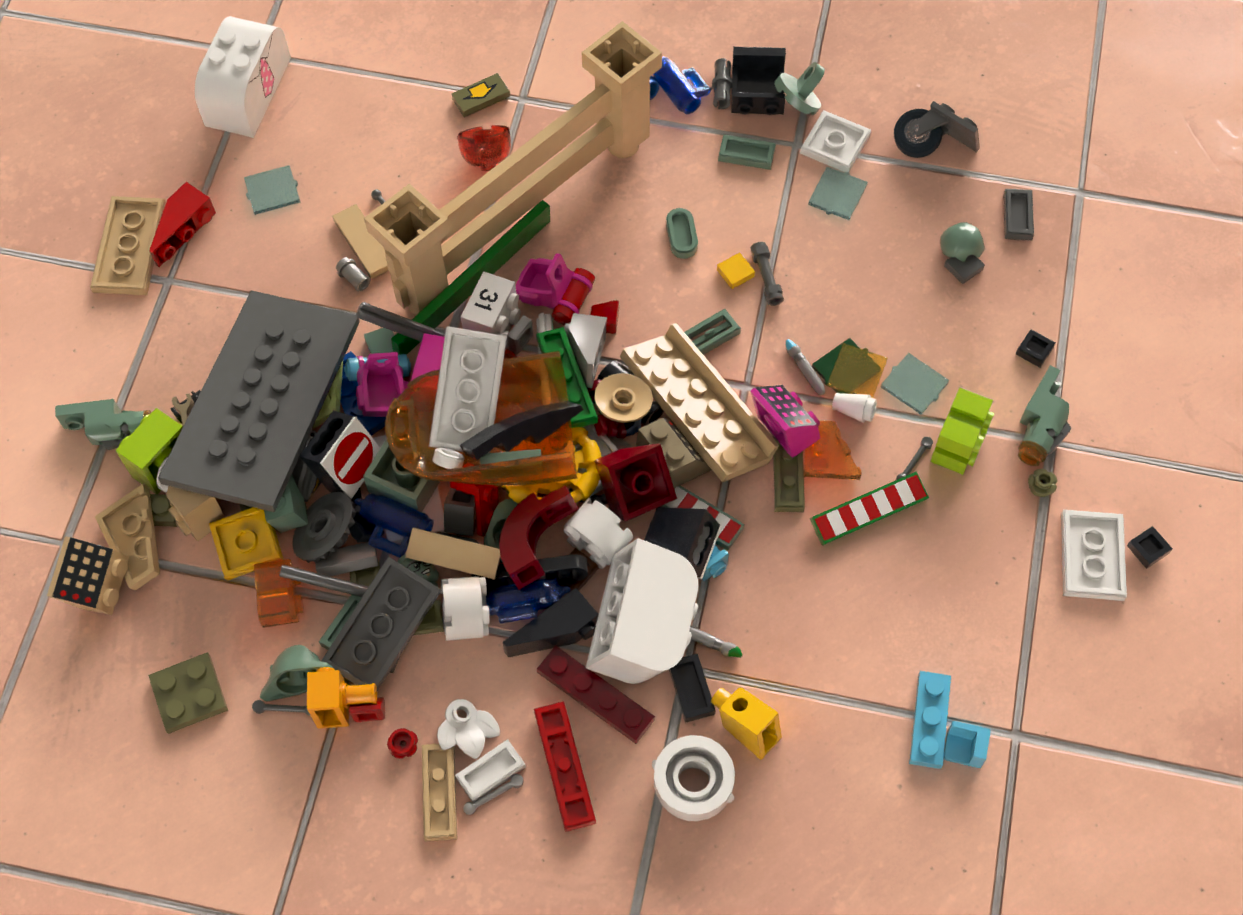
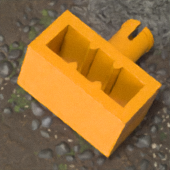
[307,667,377,729]

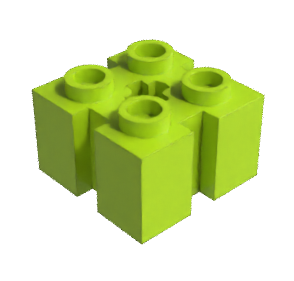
[930,387,994,475]

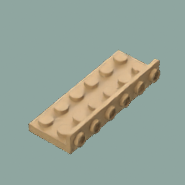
[620,323,779,483]

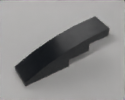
[460,401,584,460]

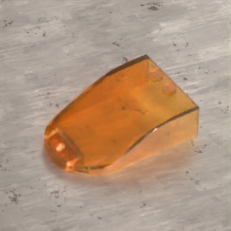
[385,351,578,486]

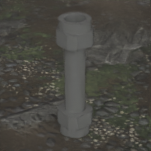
[750,242,784,306]

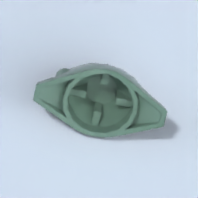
[260,645,333,702]

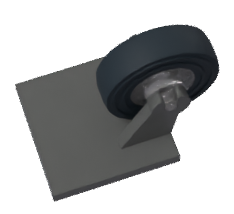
[894,101,980,158]

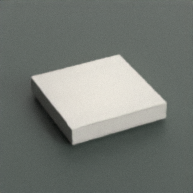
[800,110,871,173]

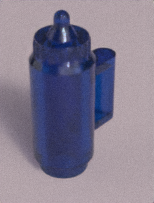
[653,57,711,114]
[355,494,434,558]
[486,578,571,624]

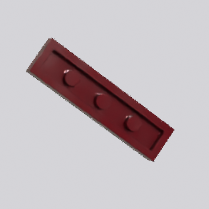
[537,645,655,744]

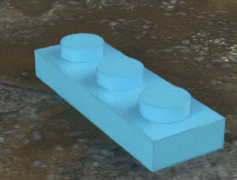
[909,671,951,769]

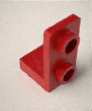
[449,464,499,537]

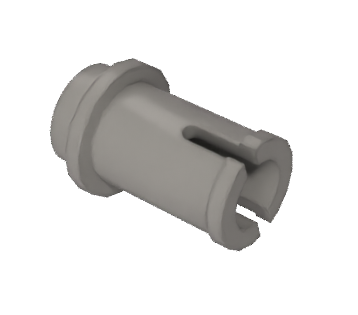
[336,257,371,291]

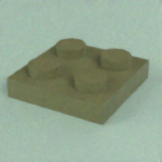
[148,652,228,734]

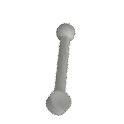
[463,774,524,815]

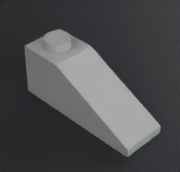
[564,313,607,388]

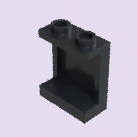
[731,46,786,115]

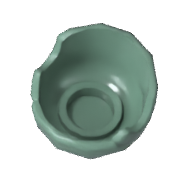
[940,222,985,261]

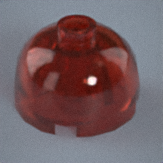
[457,125,511,171]

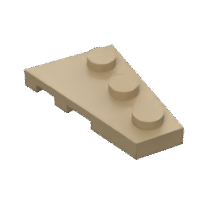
[95,484,160,591]

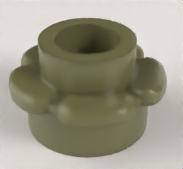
[1028,469,1057,497]

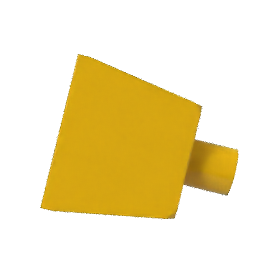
[711,687,782,760]

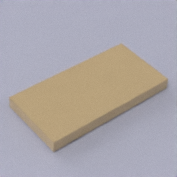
[90,196,166,295]

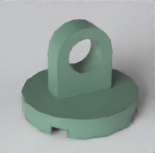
[774,62,825,115]

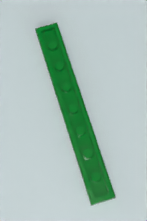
[391,200,550,355]

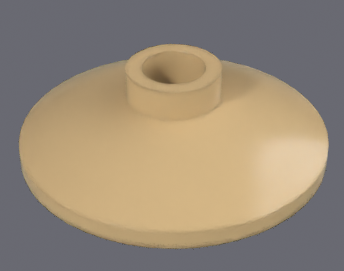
[594,373,653,423]

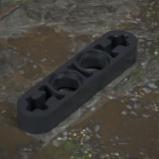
[471,554,588,593]

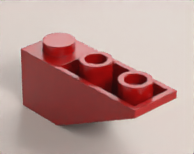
[149,181,216,267]

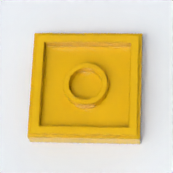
[209,507,284,581]

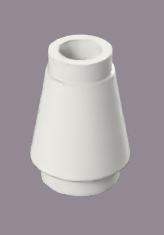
[832,393,877,423]

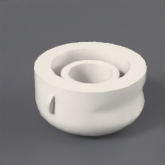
[652,735,735,821]

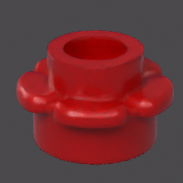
[387,728,418,759]

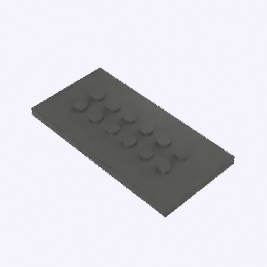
[158,290,360,512]

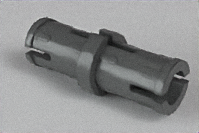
[712,58,733,109]

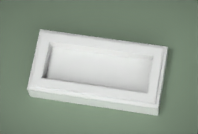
[455,739,526,802]

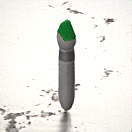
[689,626,743,658]

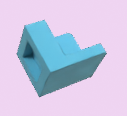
[943,721,991,769]

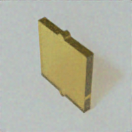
[827,343,888,398]

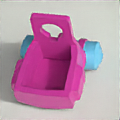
[344,352,411,417]

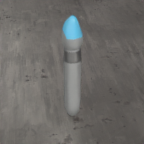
[785,339,825,395]

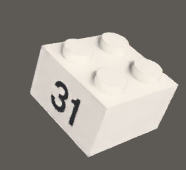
[460,272,521,347]

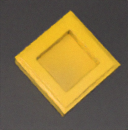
[717,252,755,289]

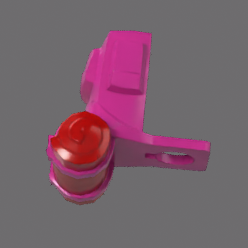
[516,253,595,326]

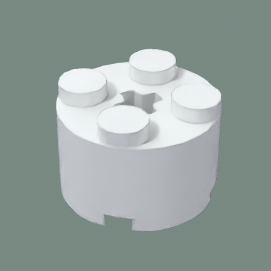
[563,498,633,569]
[441,576,490,641]

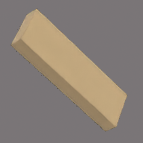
[332,204,389,279]
[405,528,501,579]
[422,744,457,842]

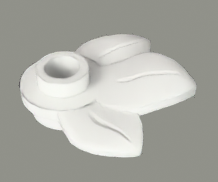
[437,699,500,759]

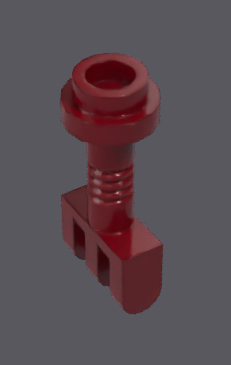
[587,380,627,439]

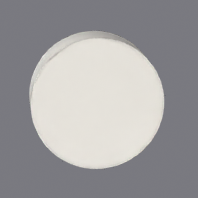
[432,448,465,470]

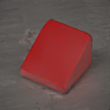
[590,300,619,334]
[349,697,385,722]

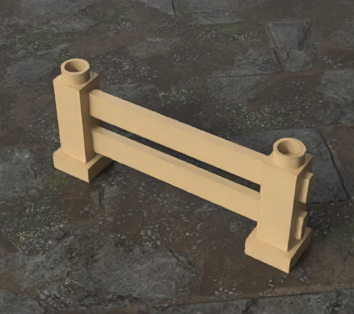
[364,21,662,315]

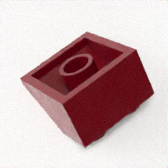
[594,443,677,522]

